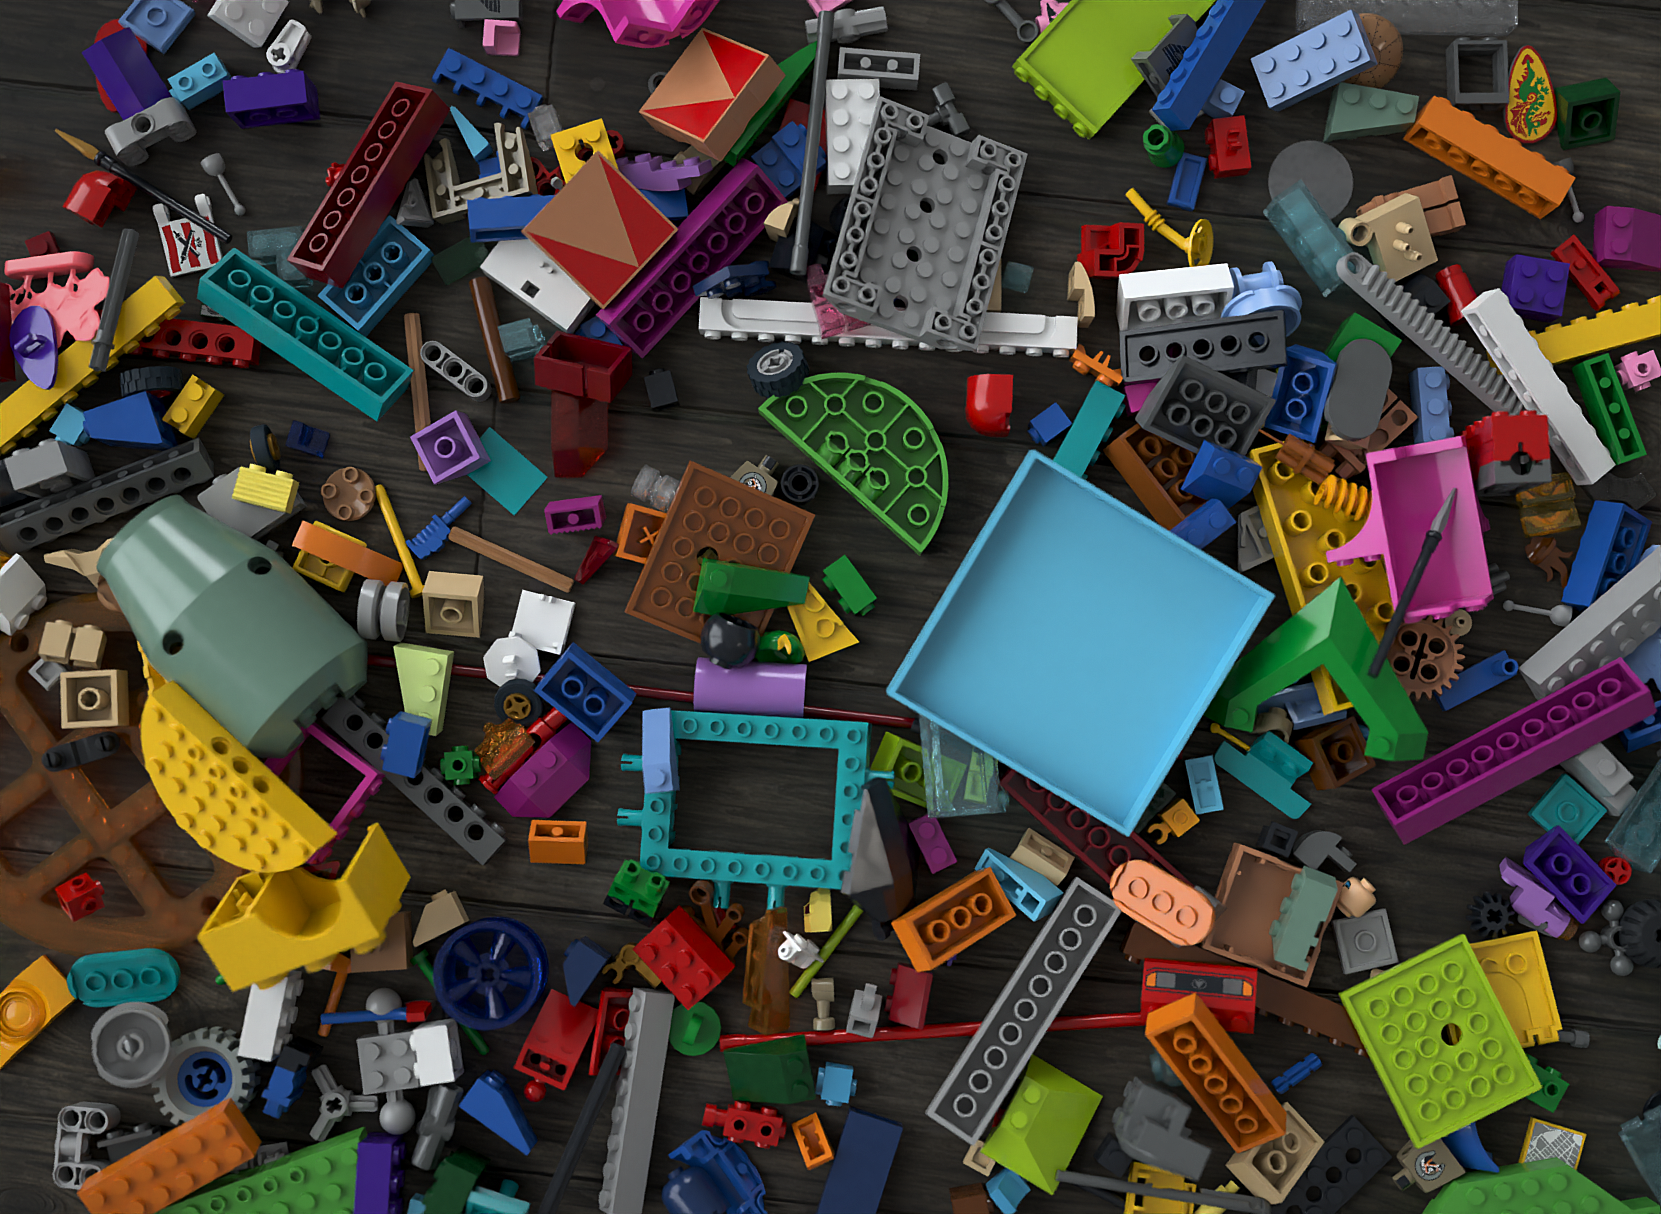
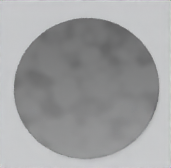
[1268,141,1353,224]

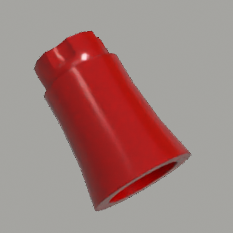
[1435,264,1478,327]

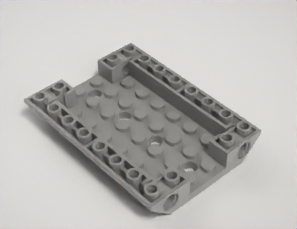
[823,96,1027,351]

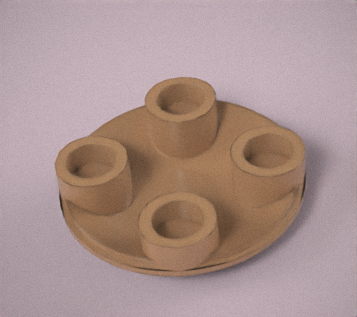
[321,467,376,521]

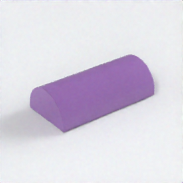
[694,657,807,719]

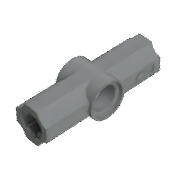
[805,7,887,45]

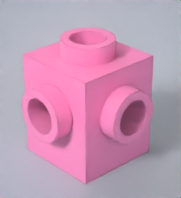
[1614,350,1661,392]

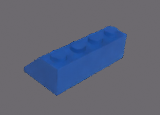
[1561,500,1652,612]

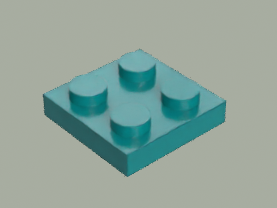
[1527,774,1607,844]

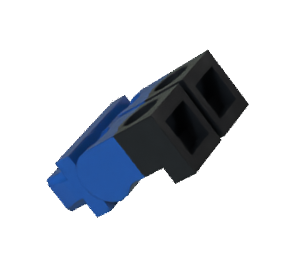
[262,1036,324,1118]

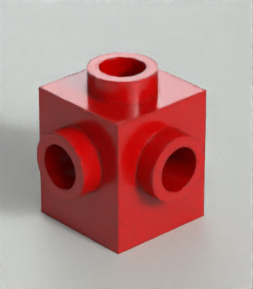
[55,873,105,923]

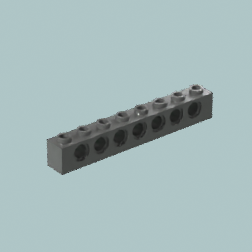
[0,437,214,555]
[321,694,509,865]

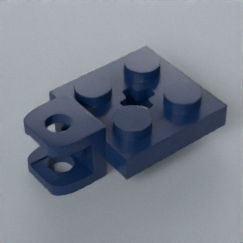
[693,261,777,299]

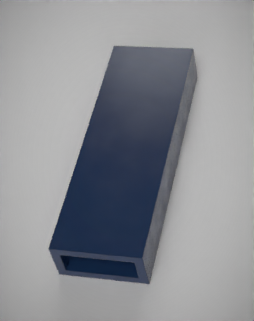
[815,1106,903,1214]

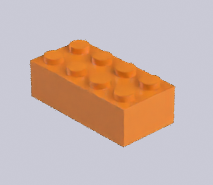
[891,867,1016,972]

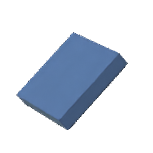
[118,0,196,54]

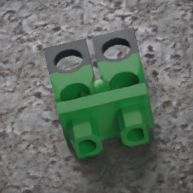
[603,859,670,928]

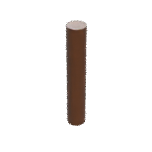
[468,277,521,404]

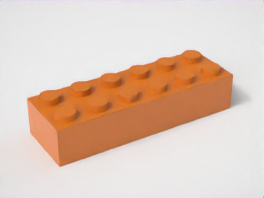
[1403,96,1575,219]
[1145,993,1287,1154]
[77,1097,261,1214]

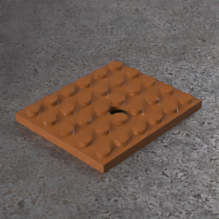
[625,460,815,644]

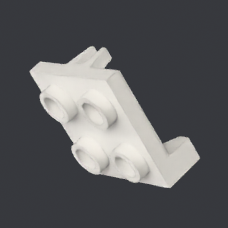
[508,590,576,655]

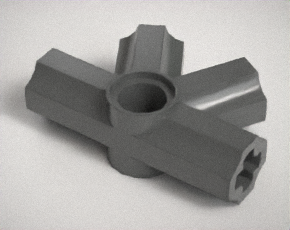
[412,1082,463,1170]

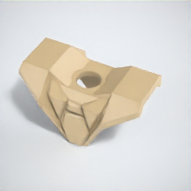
[44,538,113,588]

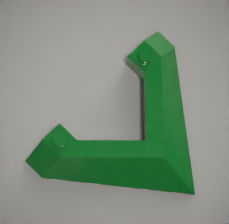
[1203,576,1428,761]

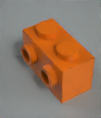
[528,820,588,864]

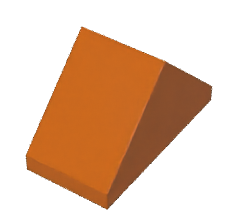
[791,1113,834,1170]

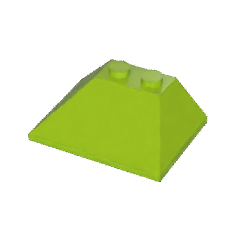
[980,1054,1103,1195]

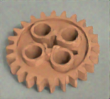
[1387,614,1465,701]

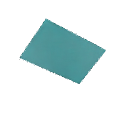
[467,427,548,515]

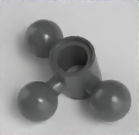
[1579,899,1634,976]

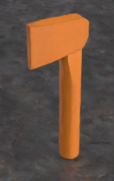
[318,952,351,1037]

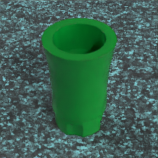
[1143,124,1184,168]

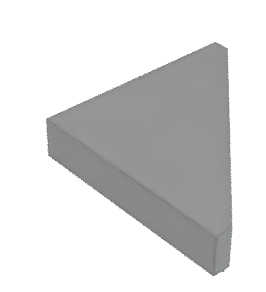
[396,178,434,228]

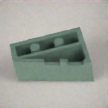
[1323,82,1419,143]
[1269,866,1338,972]

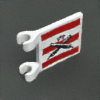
[153,194,223,277]

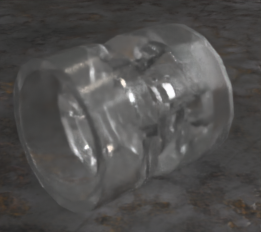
[631,464,680,512]

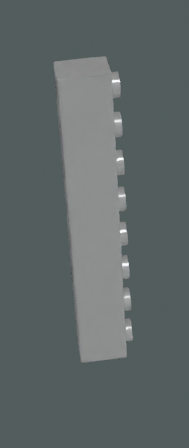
[599,987,675,1214]

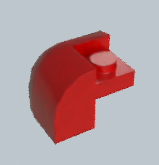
[62,170,137,228]
[1077,222,1144,279]
[965,374,1013,437]

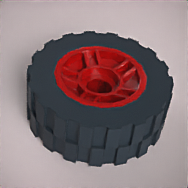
[119,366,184,400]

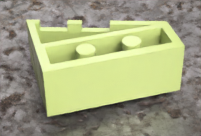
[393,642,454,736]

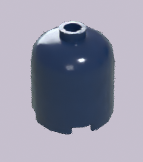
[662,1166,731,1214]

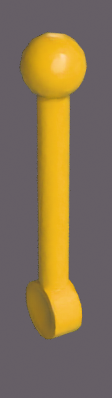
[1210,723,1250,751]

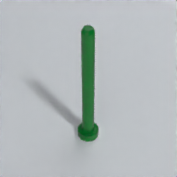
[410,949,489,1056]

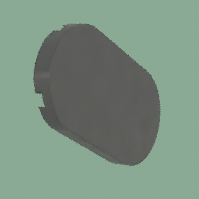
[1324,339,1392,442]

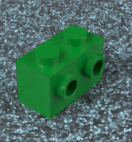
[1525,1053,1569,1113]

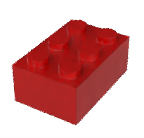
[633,905,735,1010]

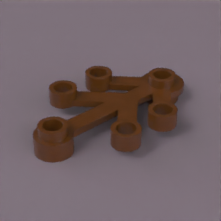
[682,880,751,976]

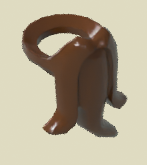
[1524,537,1573,590]

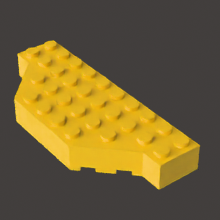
[1245,438,1394,715]

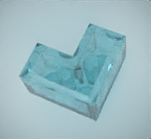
[247,226,313,288]

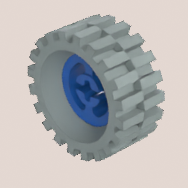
[152,1026,261,1125]

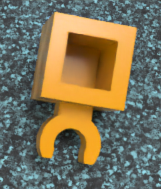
[1146,798,1200,845]

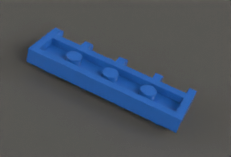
[432,48,543,130]

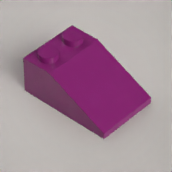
[1592,206,1661,272]

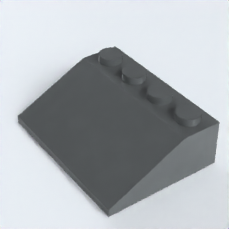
[1135,354,1276,456]

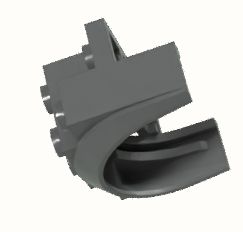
[1112,1076,1211,1181]

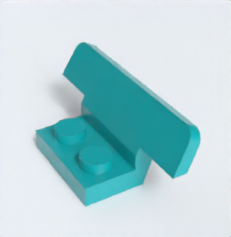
[1214,731,1313,819]

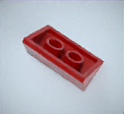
[589,986,633,1075]

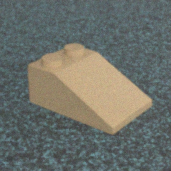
[1226,1102,1324,1204]

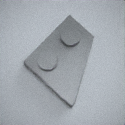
[1238,506,1274,573]

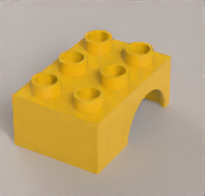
[197,823,410,992]

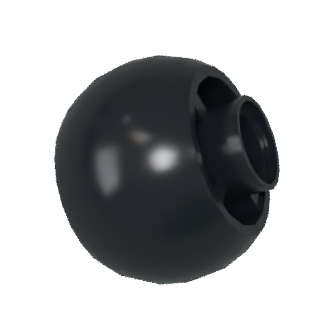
[701,612,760,669]

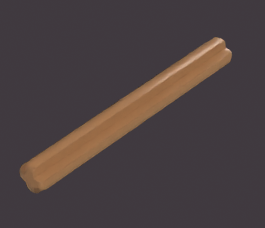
[448,526,574,593]

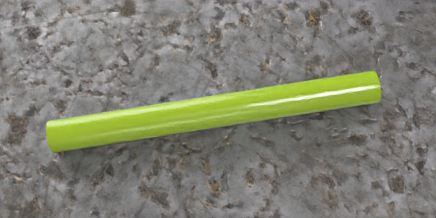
[789,904,863,998]

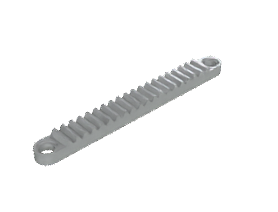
[1336,252,1527,416]

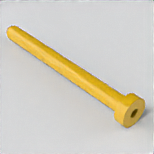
[375,484,424,598]

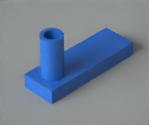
[1433,650,1518,711]

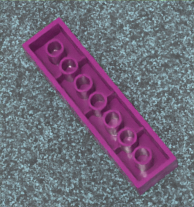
[596,158,788,359]

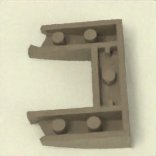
[424,123,538,225]

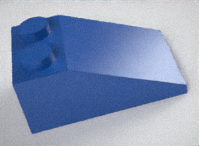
[459,1070,538,1155]

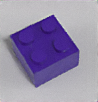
[1501,254,1570,323]

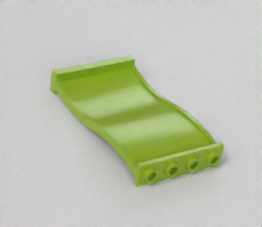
[1012,0,1216,139]

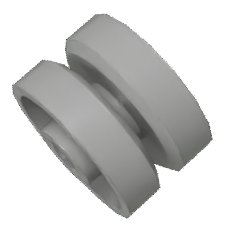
[357,579,410,642]

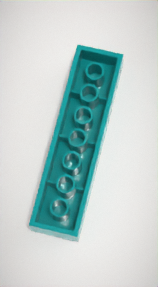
[197,248,414,421]

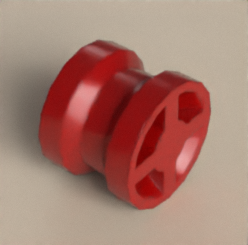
[1597,856,1632,885]

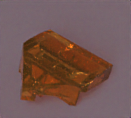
[474,718,535,780]

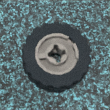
[747,342,810,398]

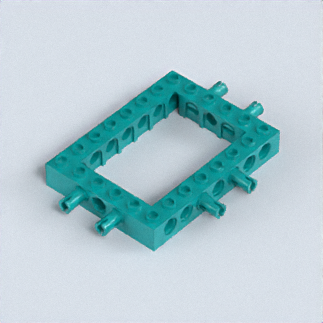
[617,709,895,912]

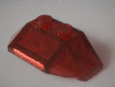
[551,390,608,478]

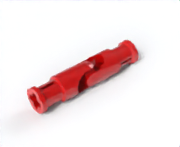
[478,707,569,795]

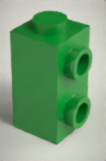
[822,555,877,616]

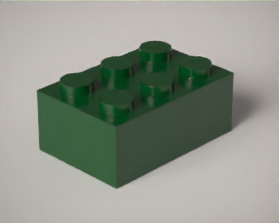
[422,1145,491,1214]

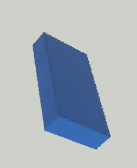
[1167,153,1207,211]

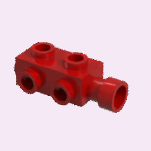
[702,1100,787,1148]

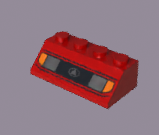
[1141,958,1257,1034]

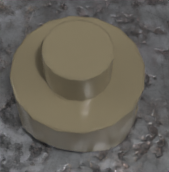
[1252,707,1293,744]

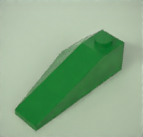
[693,558,810,615]

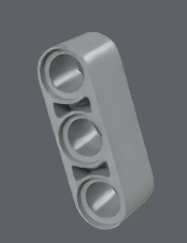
[420,341,492,402]

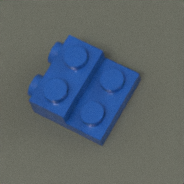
[751,121,827,199]

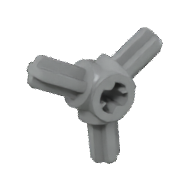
[310,1064,379,1142]

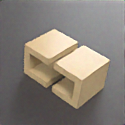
[39,620,107,670]

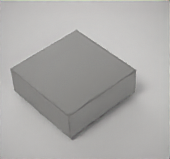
[28,658,70,691]

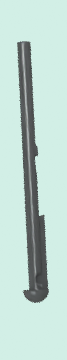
[1055,1170,1272,1214]

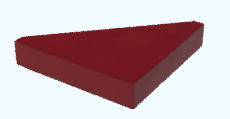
[574,536,619,584]

